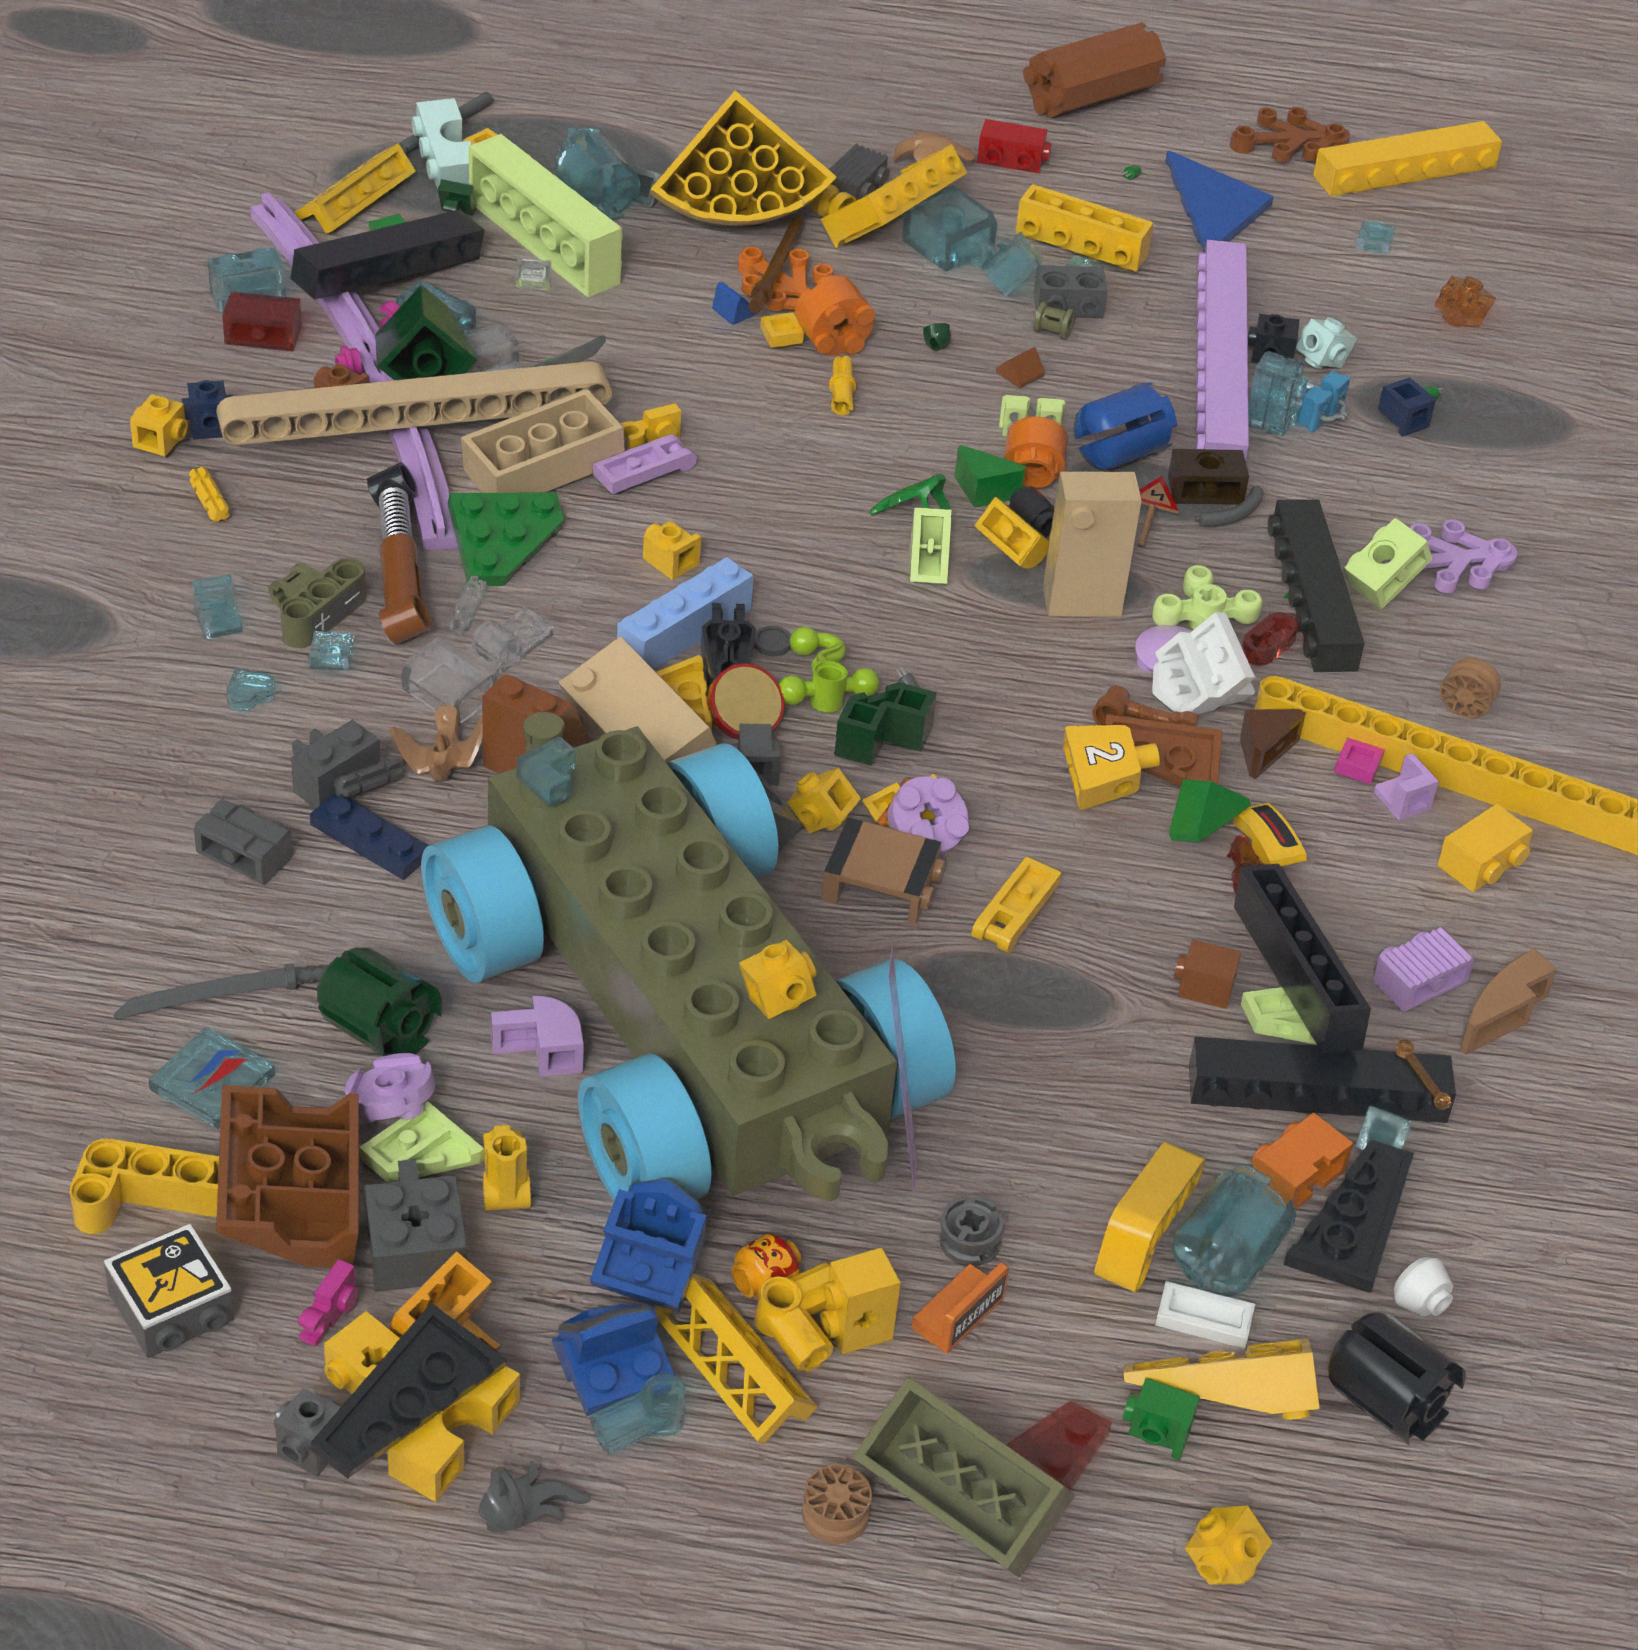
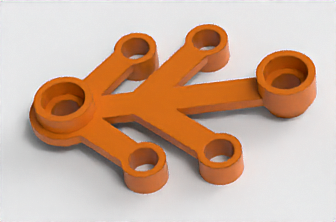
[738,247,833,311]

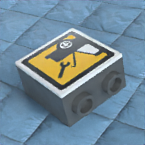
[104,1224,234,1358]

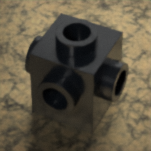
[1247,314,1300,367]

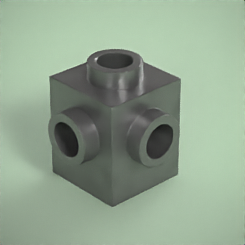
[274,1388,341,1477]

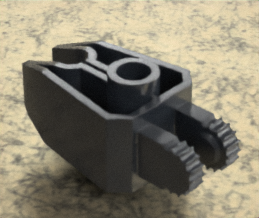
[700,603,756,689]

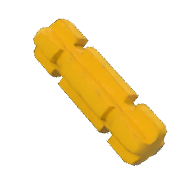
[189,466,230,522]

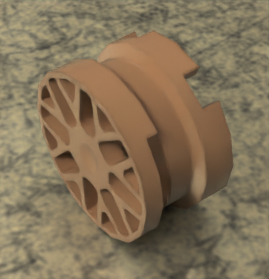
[1440,658,1501,718]
[802,1464,872,1544]

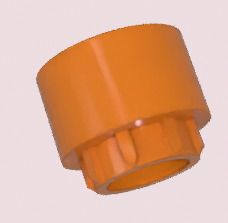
[1004,416,1068,489]

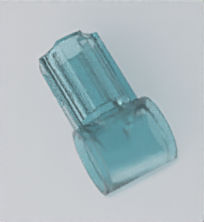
[590,1374,686,1455]

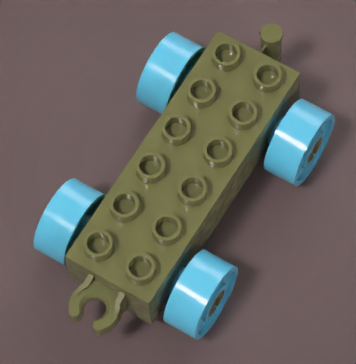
[421,712,956,1201]

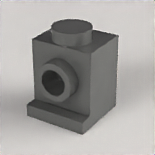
[738,723,781,786]

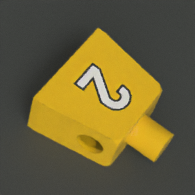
[1063,725,1160,810]

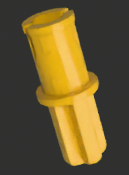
[829,355,856,416]

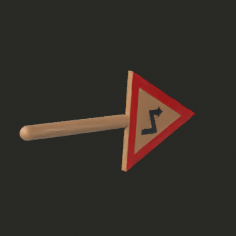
[1138,475,1179,547]

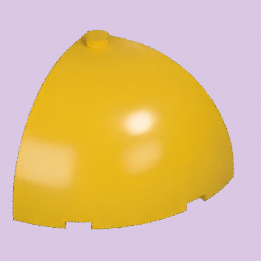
[650,91,837,226]

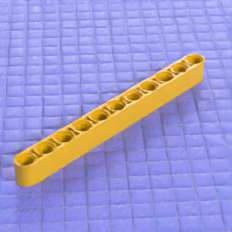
[1255,676,1638,855]

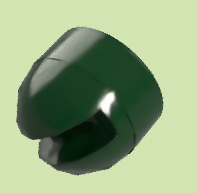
[923,323,951,351]

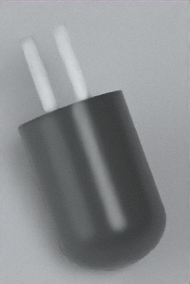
[896,667,920,688]

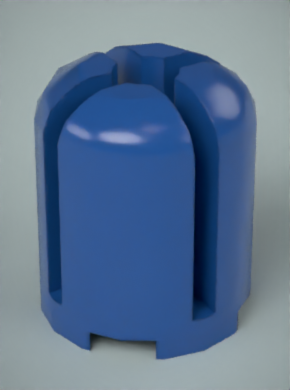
[1073,382,1177,470]

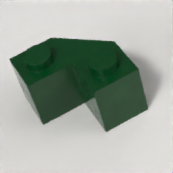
[834,682,937,766]

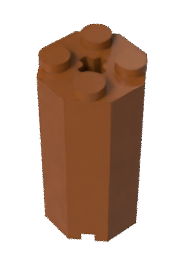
[1023,22,1166,118]

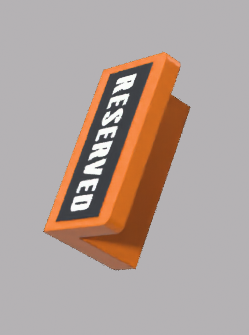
[911,1262,1009,1354]

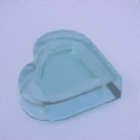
[226,669,276,711]

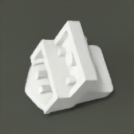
[1152,612,1255,714]

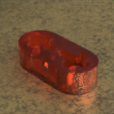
[1242,612,1299,666]

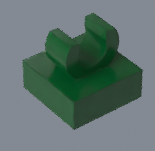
[438,179,477,216]

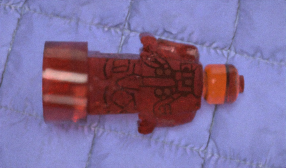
[1227,835,1262,893]

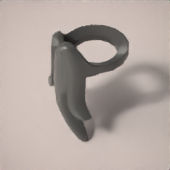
[478,1461,591,1532]

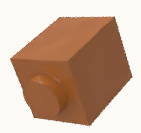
[1174,940,1241,1009]

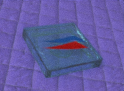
[148,1026,275,1129]

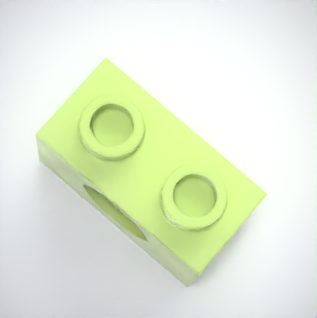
[1344,518,1433,610]

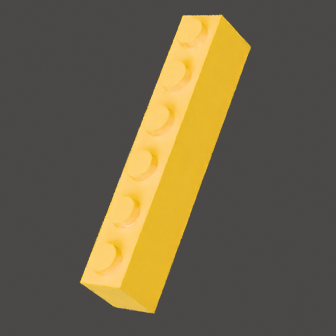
[1313,121,1502,196]

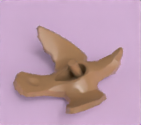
[893,130,975,188]
[389,704,483,782]

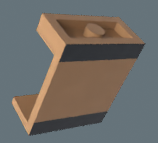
[821,817,946,925]

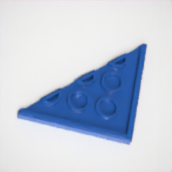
[1165,150,1274,253]

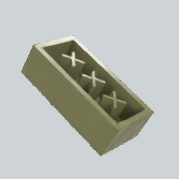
[852,1377,1075,1578]

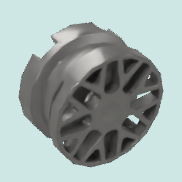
[939,1196,1004,1266]

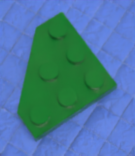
[447,492,564,586]

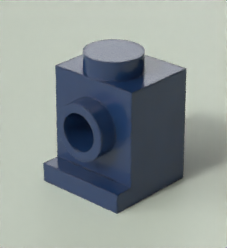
[1378,377,1436,437]

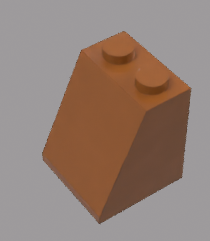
[482,673,591,773]

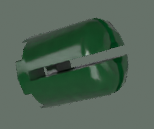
[317,947,442,1056]

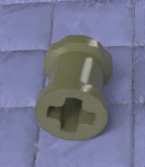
[1033,301,1076,339]

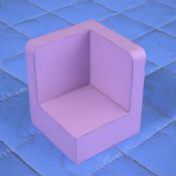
[1374,753,1439,821]

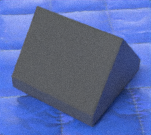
[623,165,662,207]

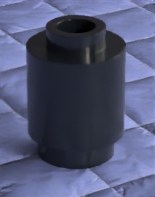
[1009,486,1055,538]

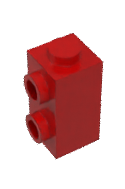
[977,119,1052,174]

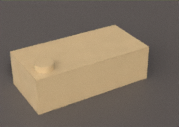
[461,388,625,493]
[1043,472,1141,617]
[558,636,717,763]

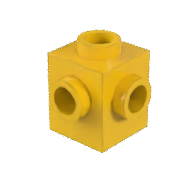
[130,394,188,457]
[787,767,861,833]
[739,939,817,1019]
[1184,1506,1273,1585]

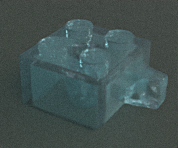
[902,186,997,272]

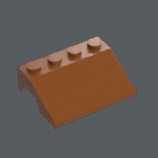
[216,1085,359,1268]

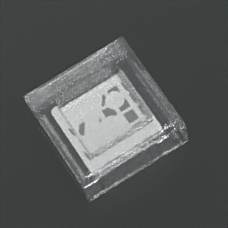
[515,259,551,290]

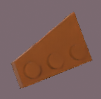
[1105,714,1222,787]

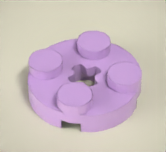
[887,776,969,856]
[345,1053,436,1124]

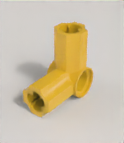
[483,1125,531,1211]
[754,1262,834,1373]

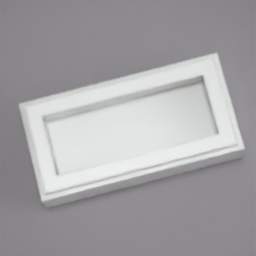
[1155,1281,1255,1349]

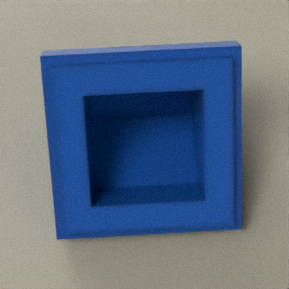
[712,282,756,325]

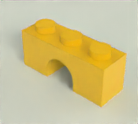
[386,1366,520,1502]

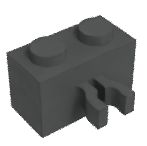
[291,719,380,809]

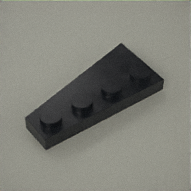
[1283,1140,1414,1293]
[309,1303,507,1479]

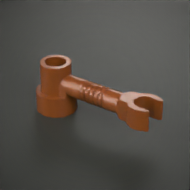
[1092,686,1199,726]

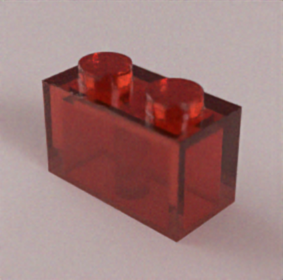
[222,291,302,352]

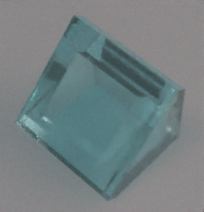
[1355,1106,1412,1150]

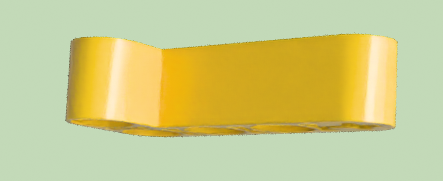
[69,1139,219,1234]
[1094,1141,1206,1293]

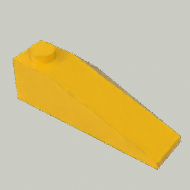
[1124,1338,1320,1420]

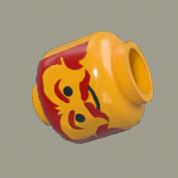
[731,1233,801,1300]

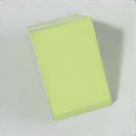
[910,508,952,584]

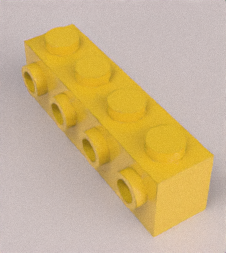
[1015,184,1154,272]

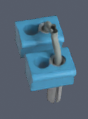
[1278,370,1350,432]

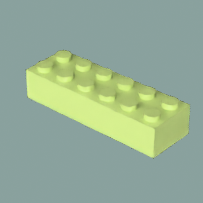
[469,134,623,298]

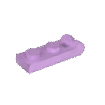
[593,434,697,494]

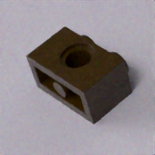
[1168,449,1249,505]

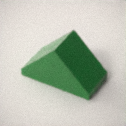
[954,445,1027,507]
[1169,779,1251,842]

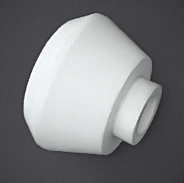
[1393,1257,1453,1316]

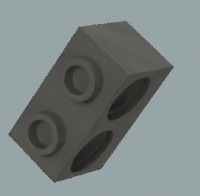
[1033,265,1108,318]

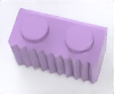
[1373,926,1475,1012]

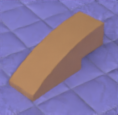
[1460,948,1557,1055]

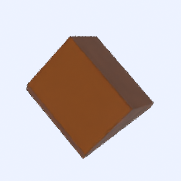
[996,347,1045,388]

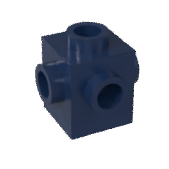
[181,380,233,440]

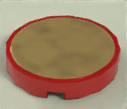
[707,663,785,740]

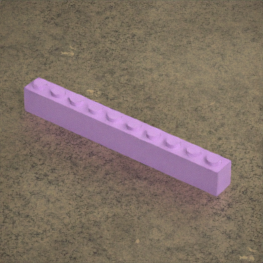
[1195,240,1249,461]

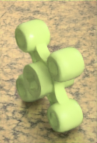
[1152,565,1263,630]

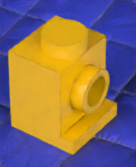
[643,521,701,580]

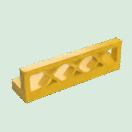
[294,143,416,234]
[654,1273,818,1444]

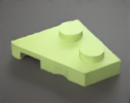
[1241,987,1317,1045]
[359,1101,485,1183]

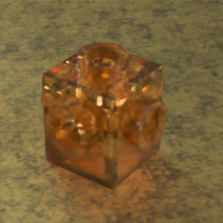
[1434,276,1496,327]

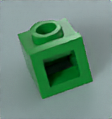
[1122,1378,1200,1460]

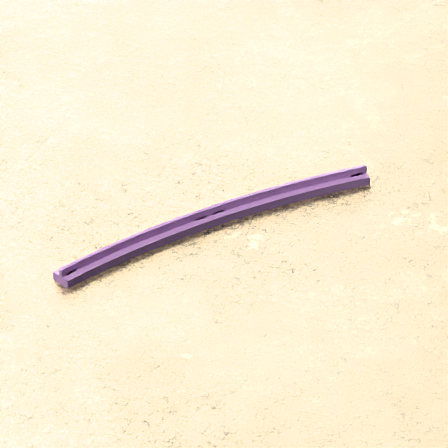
[250,192,458,551]

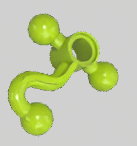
[778,626,880,712]

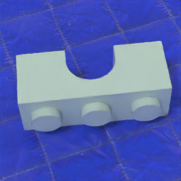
[411,98,471,189]

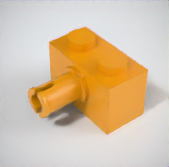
[389,1251,501,1352]

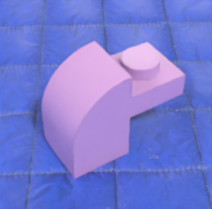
[491,996,584,1076]

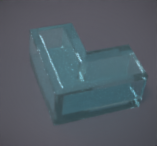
[517,736,576,807]

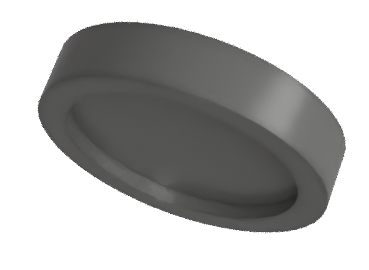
[754,626,791,657]

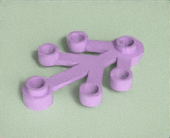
[1383,519,1518,593]

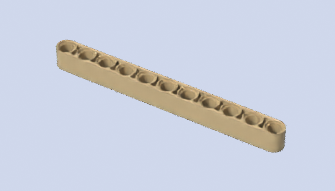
[216,361,612,445]

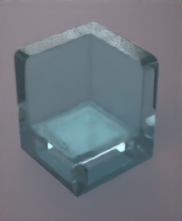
[192,574,243,639]

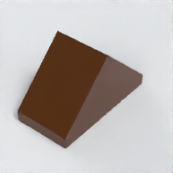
[1240,709,1306,779]

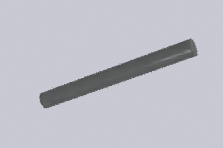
[399,92,493,154]

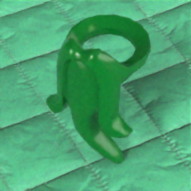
[870,474,952,519]

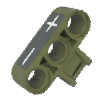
[269,558,366,648]

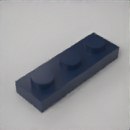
[310,794,429,880]

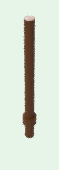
[748,216,804,313]

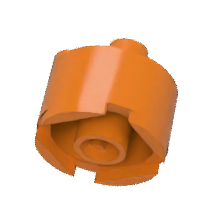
[795,275,876,356]

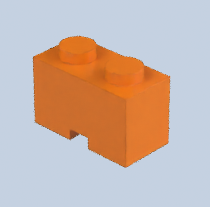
[1249,1112,1353,1216]

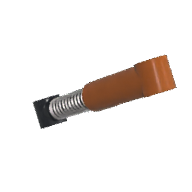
[367,462,432,645]

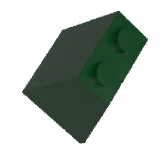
[375,285,478,381]

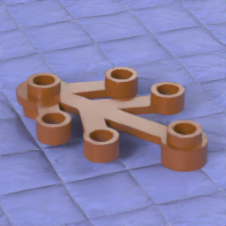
[1230,107,1350,162]

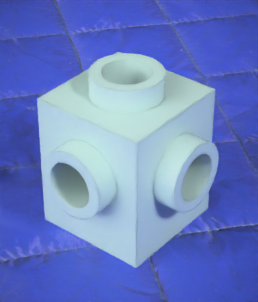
[1296,317,1358,369]

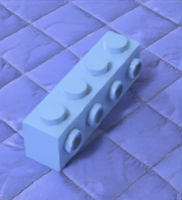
[617,557,753,670]

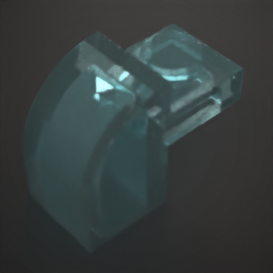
[980,232,1043,296]

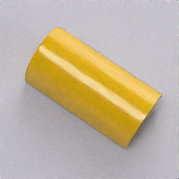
[974,497,1049,569]

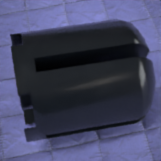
[1328,1311,1466,1445]

